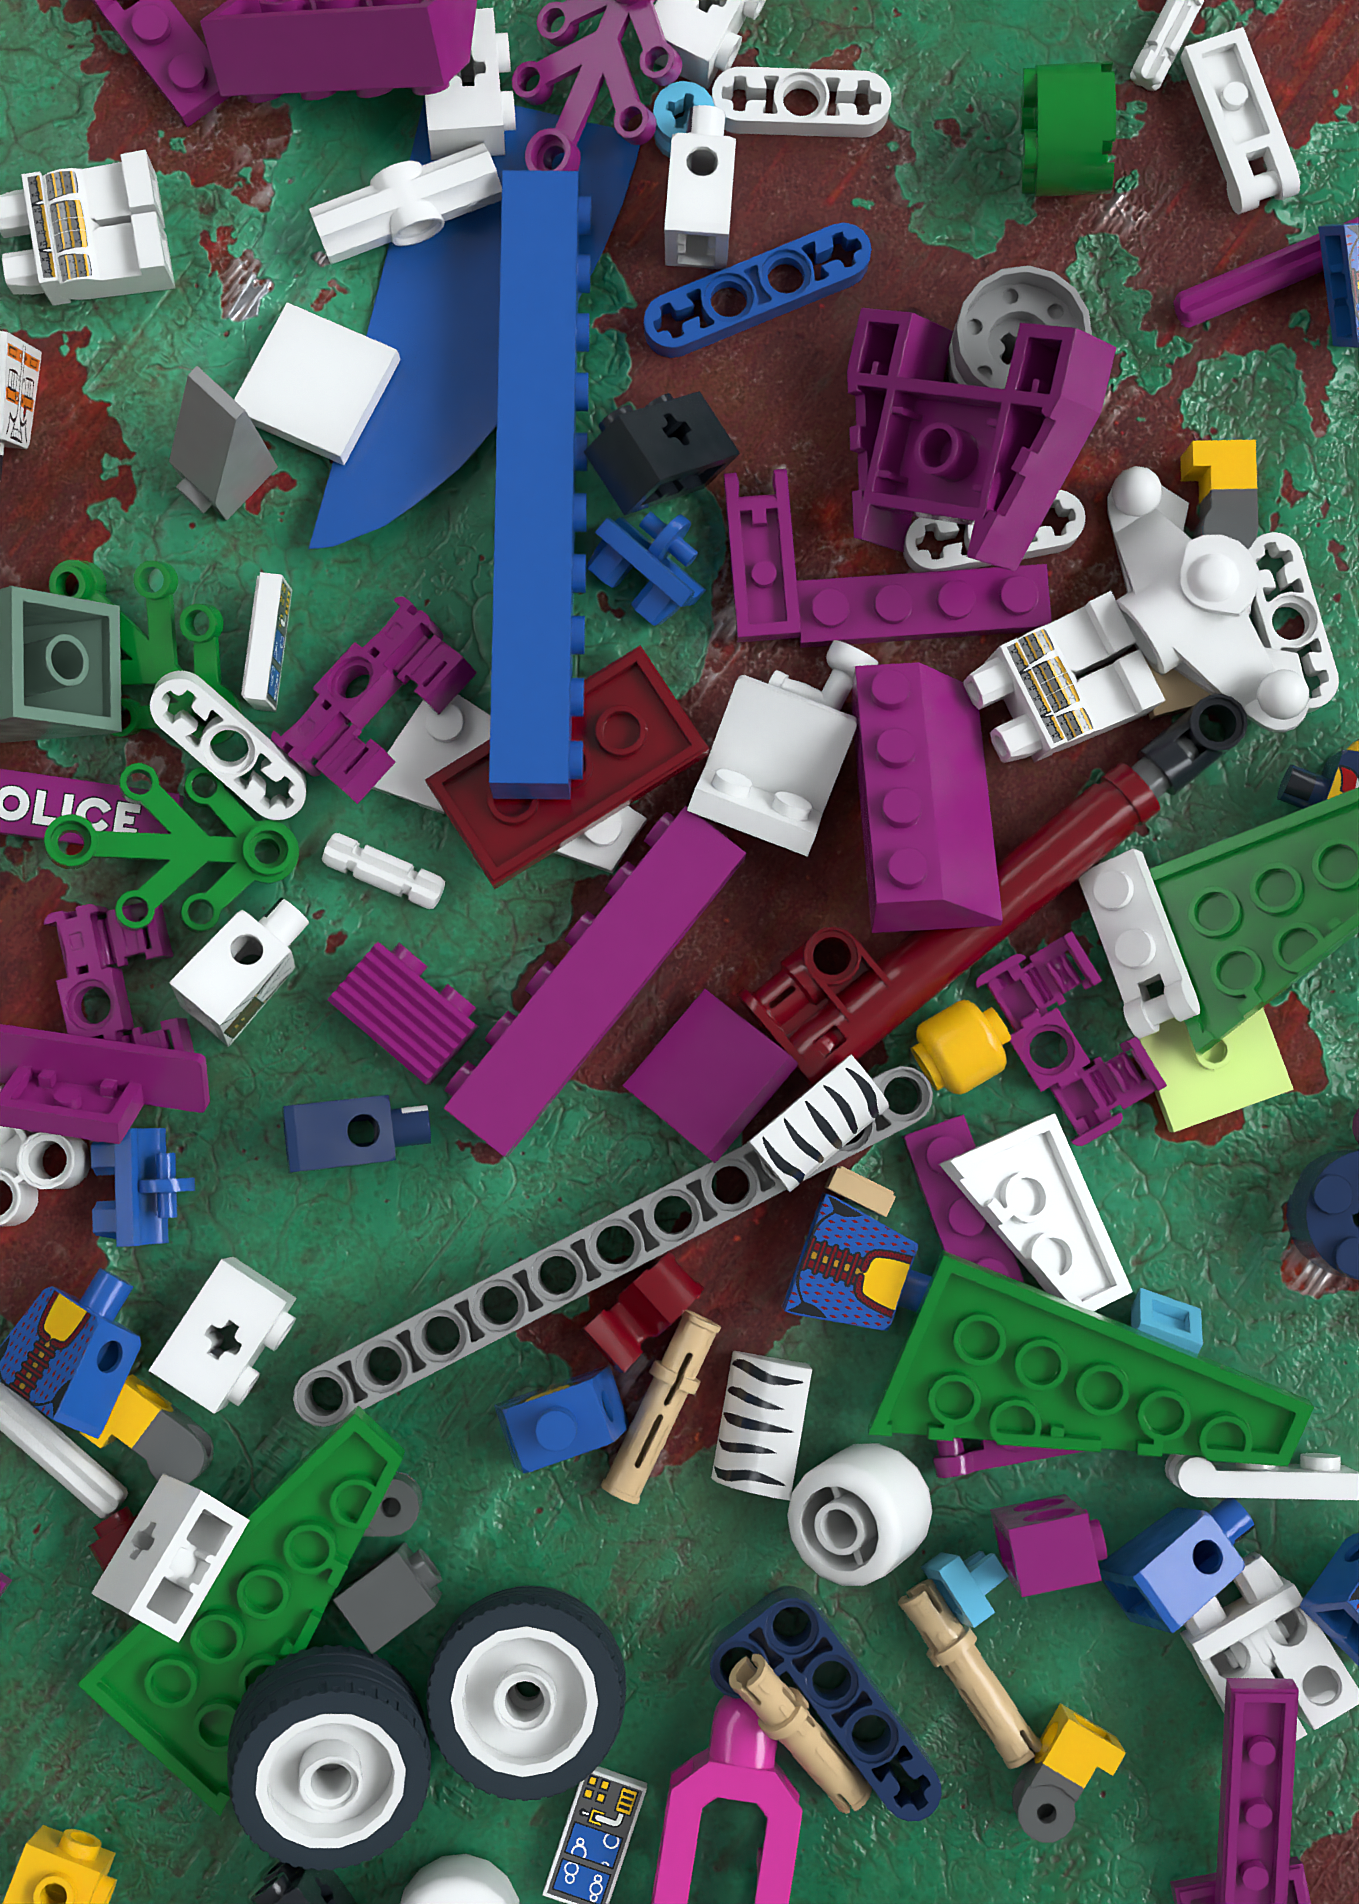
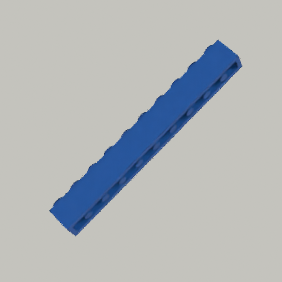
[489,170,591,799]

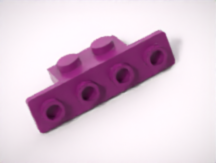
[0,1024,210,1144]

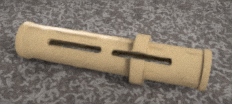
[601,1310,721,1504]
[898,1579,1042,1769]
[729,1654,872,1814]

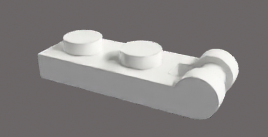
[1180,27,1300,214]
[1078,849,1200,1039]
[1165,1453,1359,1500]

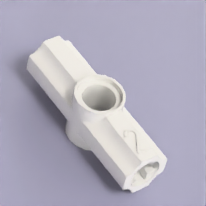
[309,143,502,265]

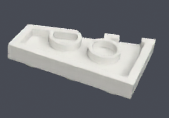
[939,1114,1133,1311]

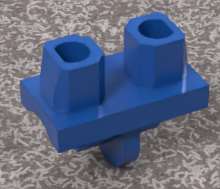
[586,512,706,626]
[91,1128,195,1247]

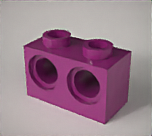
[990,1494,1107,1597]

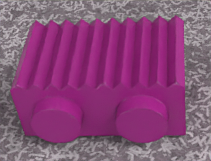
[328,942,480,1085]

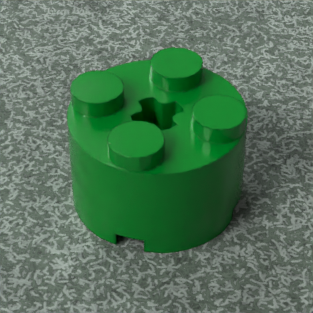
[1020,61,1116,197]

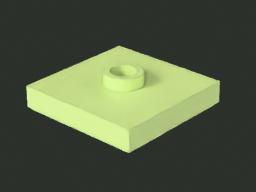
[1133,1008,1294,1132]

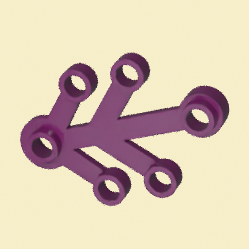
[512,0,682,171]

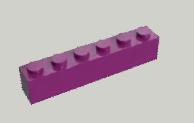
[444,806,746,1157]

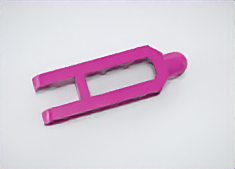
[651,1695,803,1904]

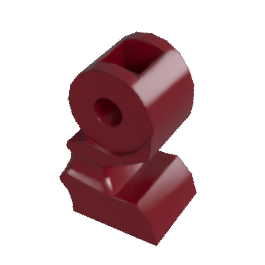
[579,1250,704,1374]

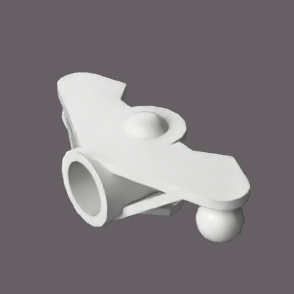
[1107,466,1309,732]

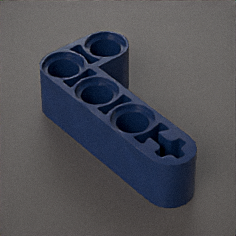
[709,1586,942,1822]

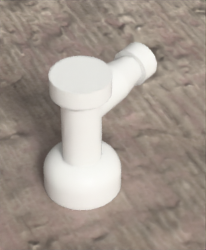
[768,640,878,711]

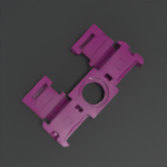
[271,596,477,804]
[44,902,195,1053]
[975,931,1167,1146]

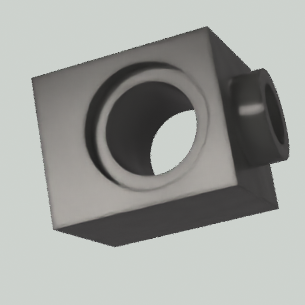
[333,1541,442,1654]

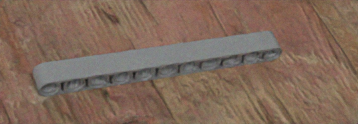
[293,1066,933,1427]

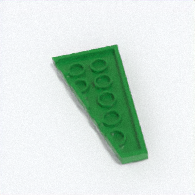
[1149,787,1359,1056]
[868,1250,1314,1467]
[77,1405,405,1816]

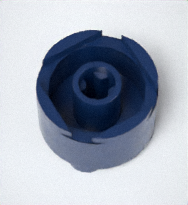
[1286,1150,1359,1280]

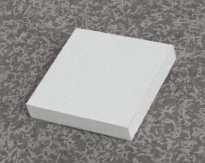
[234,302,401,465]

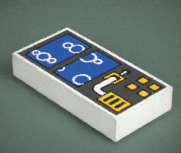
[241,572,292,712]
[543,1766,647,1904]

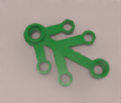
[49,560,242,745]
[44,763,299,933]

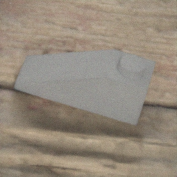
[169,366,278,520]

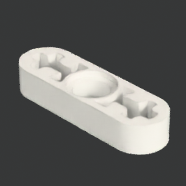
[712,67,891,138]
[903,490,1085,573]
[1248,532,1339,713]
[150,671,306,820]

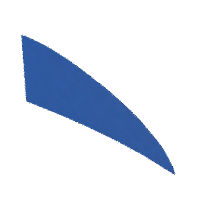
[309,97,640,549]

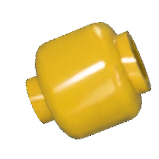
[911,1000,1011,1095]

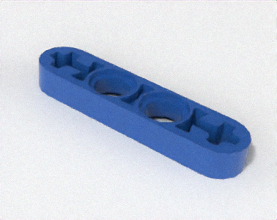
[644,222,872,358]

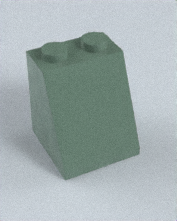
[0,586,122,743]

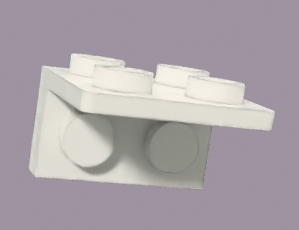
[687,675,858,856]

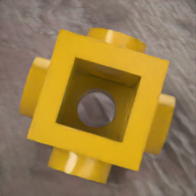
[2,1825,117,1904]

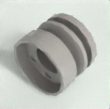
[945,266,1092,389]

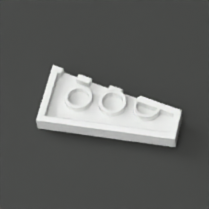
[372,694,647,873]

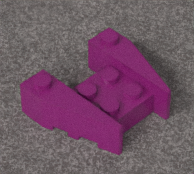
[847,308,1116,571]

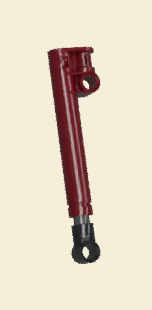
[736,694,1248,1087]

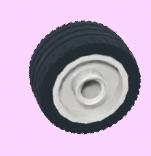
[426,1586,626,1801]
[227,1645,431,1871]

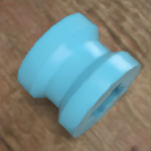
[653,81,715,158]

